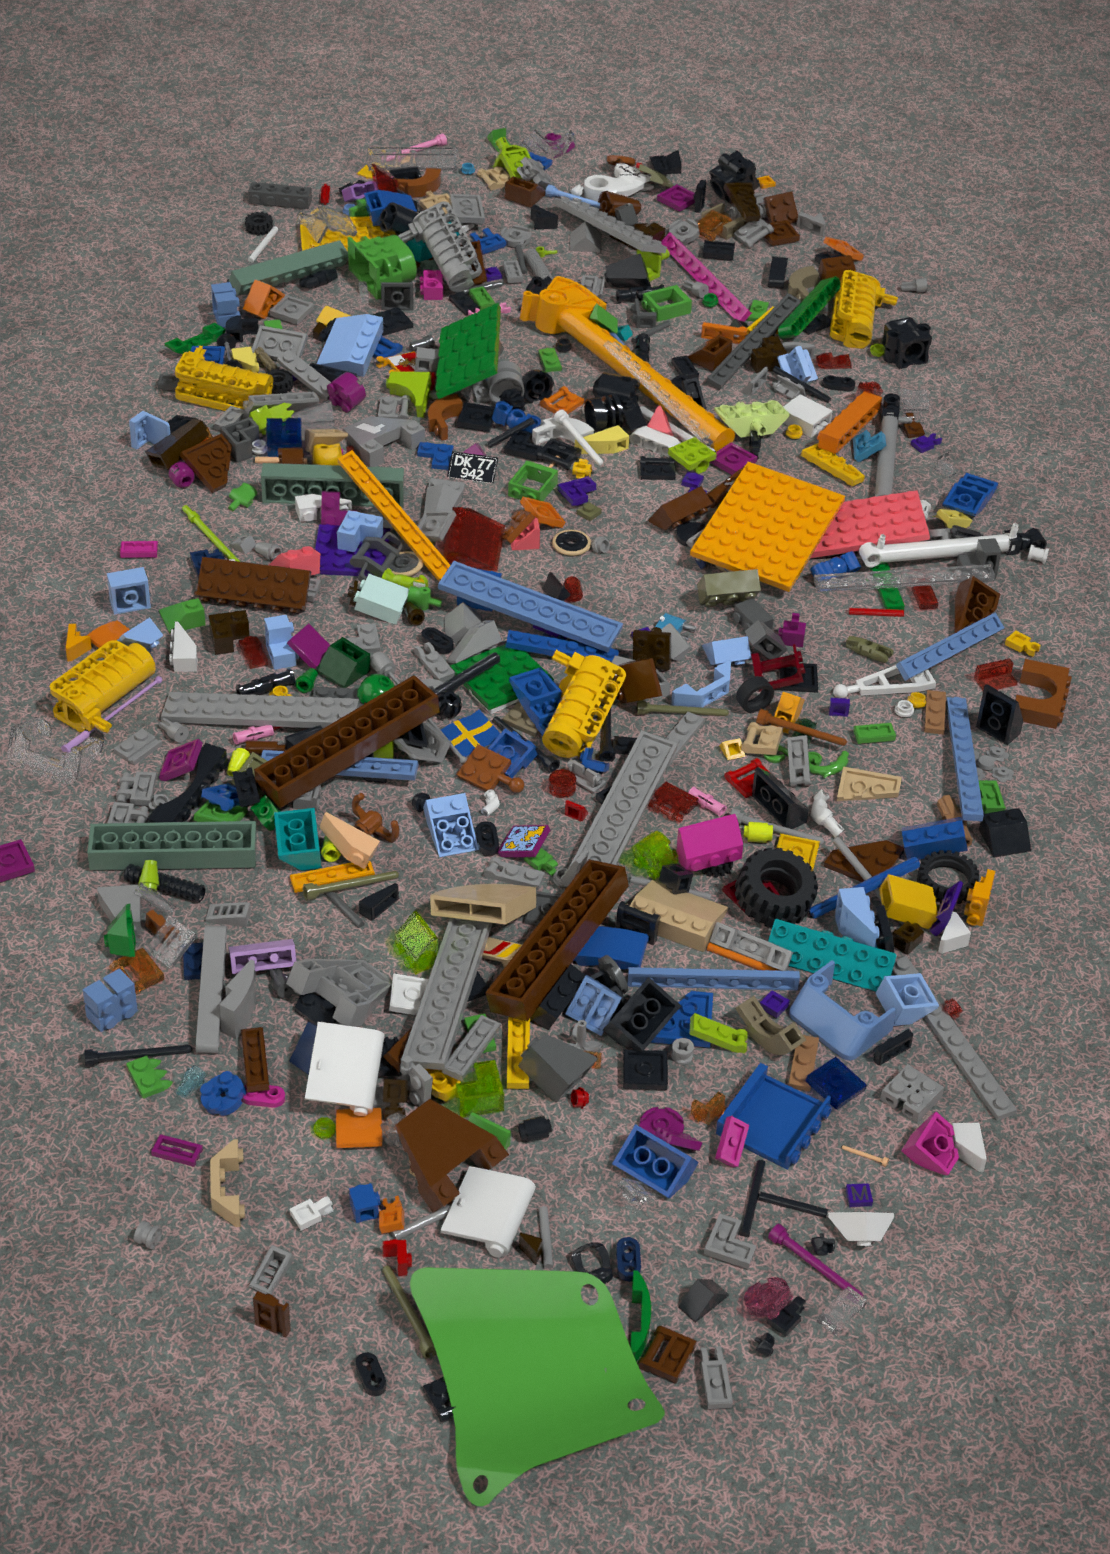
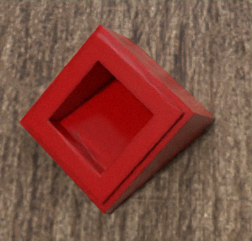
[565,800,588,822]

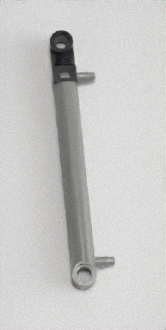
[874,393,912,497]

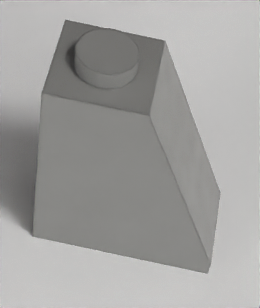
[97,885,142,935]

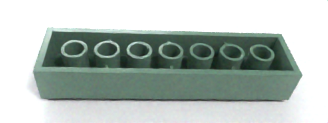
[261,463,404,508]
[87,821,257,870]

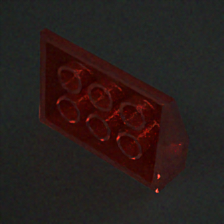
[444,507,505,572]

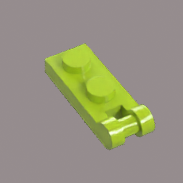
[689,1013,748,1053]

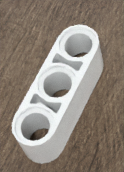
[629,426,680,458]

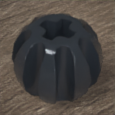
[437,690,462,719]

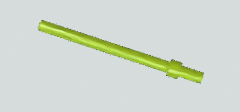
[182,505,239,561]

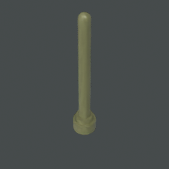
[637,700,729,716]
[303,871,399,901]
[382,1265,437,1359]

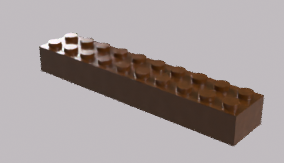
[254,675,439,808]
[486,859,629,1022]

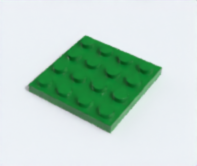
[450,644,554,710]

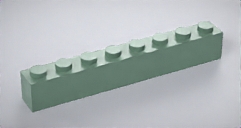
[229,240,348,296]

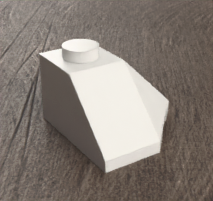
[828,1212,894,1246]

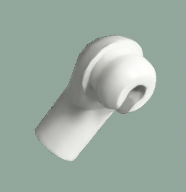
[481,790,500,817]

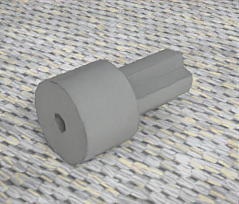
[901,278,927,293]
[683,280,709,298]
[159,718,189,743]

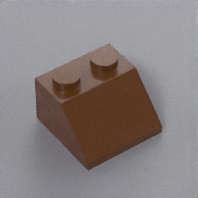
[818,255,856,291]

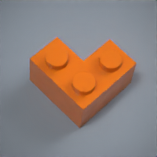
[243,279,285,319]

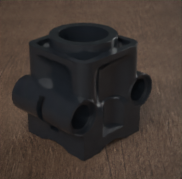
[709,150,760,204]
[882,317,932,369]

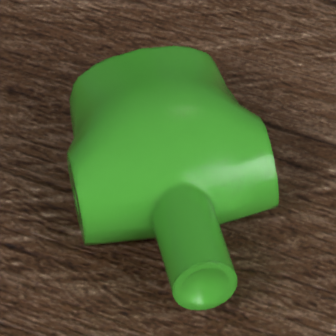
[228,483,258,512]
[407,586,442,611]

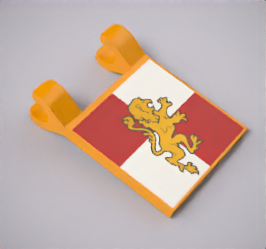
[376,351,416,378]

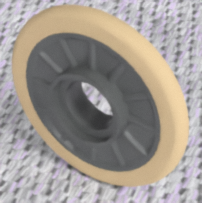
[388,551,423,576]

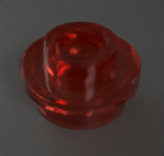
[944,998,963,1018]

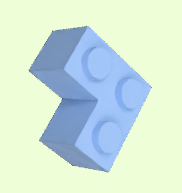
[337,511,383,552]
[264,615,299,670]

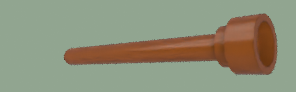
[756,709,847,746]

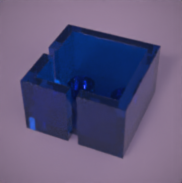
[266,418,302,457]

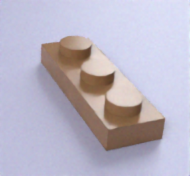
[924,690,946,735]
[788,1035,819,1092]

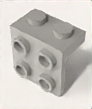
[393,723,451,763]

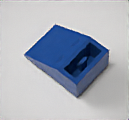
[364,190,417,226]

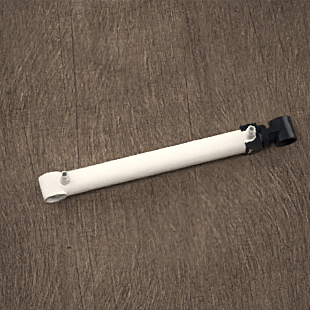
[859,523,1047,567]

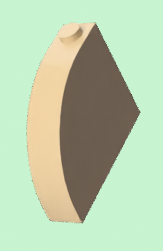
[430,884,536,924]

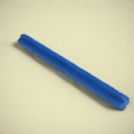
[809,857,920,919]

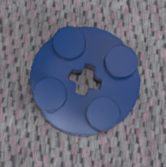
[200,1071,246,1116]

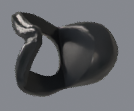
[572,1242,613,1285]

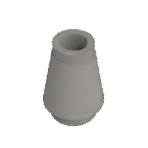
[255,542,282,561]

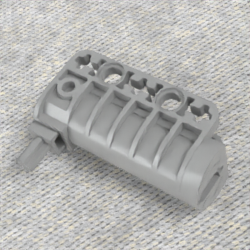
[398,201,482,292]

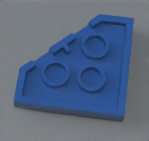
[651,991,713,1048]

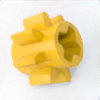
[572,458,592,479]

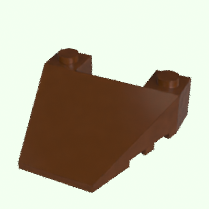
[395,1099,509,1212]

